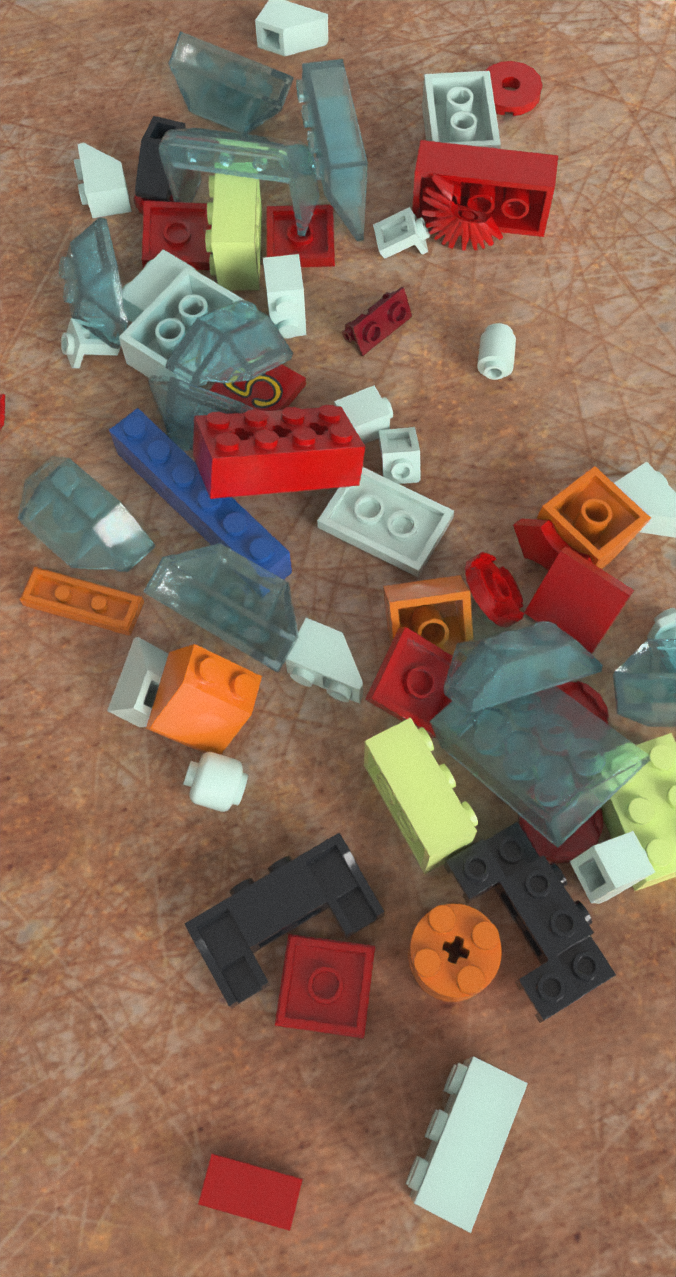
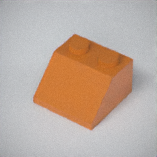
[536,466,651,569]
[383,575,475,666]
[146,644,262,755]

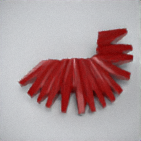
[422,174,503,251]

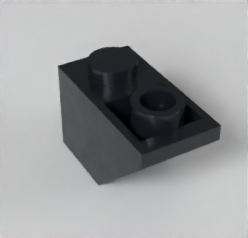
[135,116,191,202]

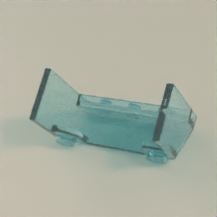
[159,128,320,236]

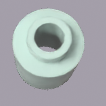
[477,323,516,380]

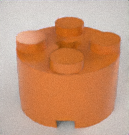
[408,904,502,1002]

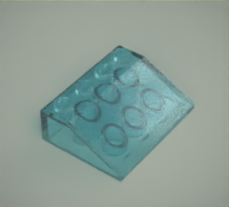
[296,59,368,241]
[430,664,650,848]

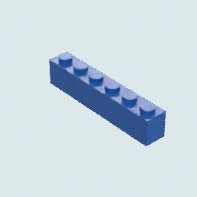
[109,408,292,596]

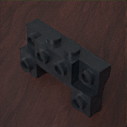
[444,822,616,1023]
[184,833,385,1009]

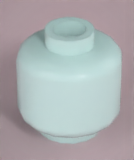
[183,752,248,812]

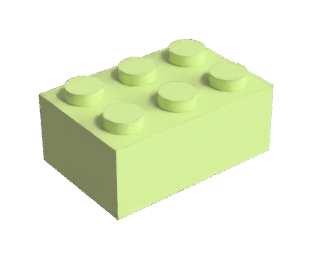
[205,160,262,290]
[364,718,478,874]
[583,733,676,891]

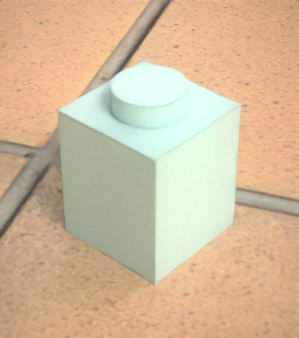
[334,385,393,444]

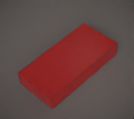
[198,1153,303,1231]

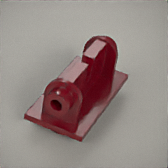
[342,287,412,356]

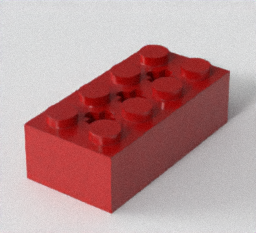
[412,140,559,237]
[193,405,365,499]

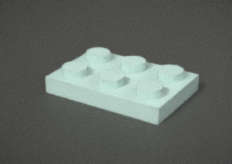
[317,467,454,577]

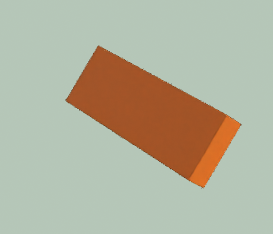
[19,566,144,636]

